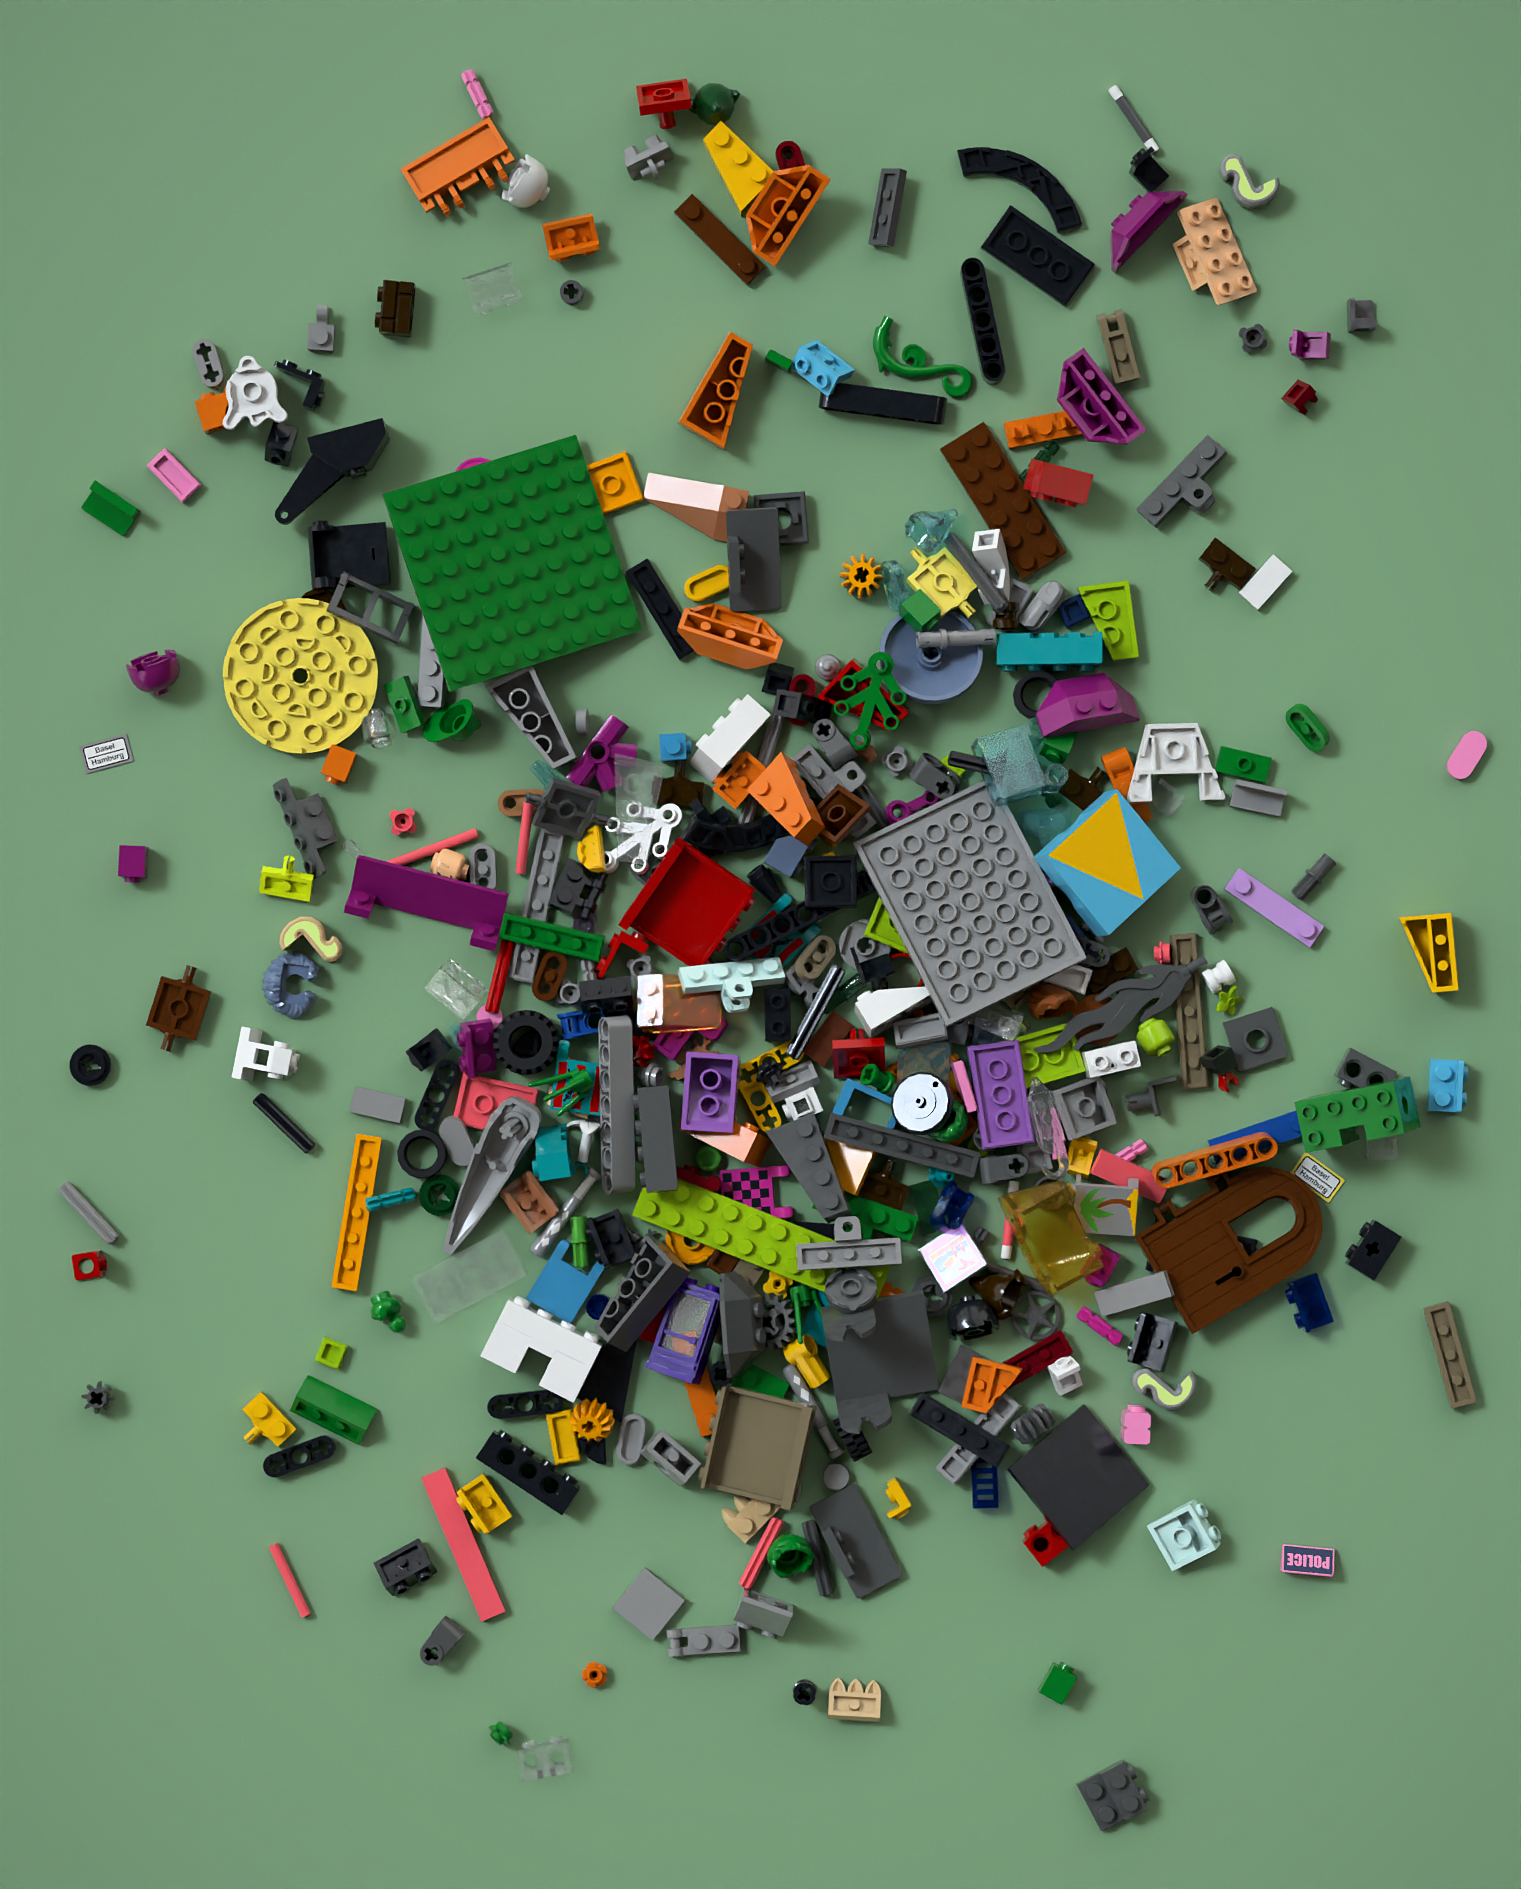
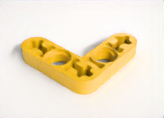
[739,1040,804,1132]

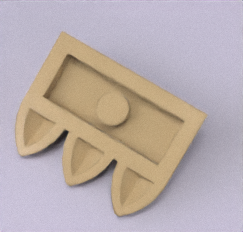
[722,1496,781,1543]
[828,1678,881,1722]

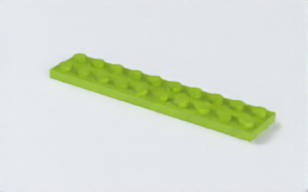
[632,1178,891,1298]

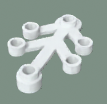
[604,802,683,874]

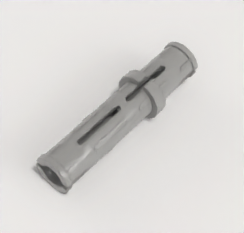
[916,628,995,649]

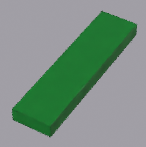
[499,912,606,962]

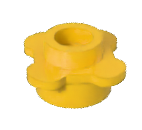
[763,1271,793,1299]

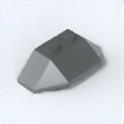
[720,1271,766,1378]

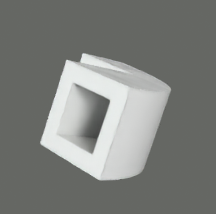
[972,529,1010,605]

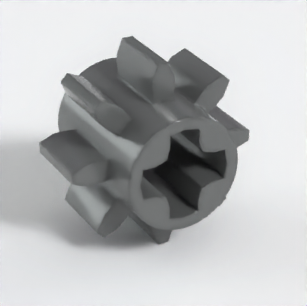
[81,1381,115,1414]

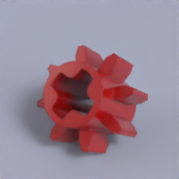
[632,1035,655,1067]

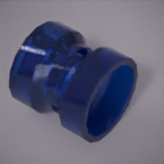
[586,1293,610,1320]

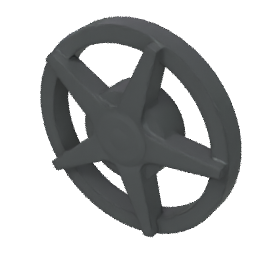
[1012,1291,1060,1340]

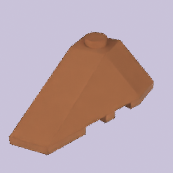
[643,473,749,542]

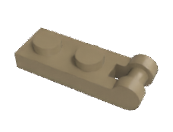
[1096,309,1140,385]

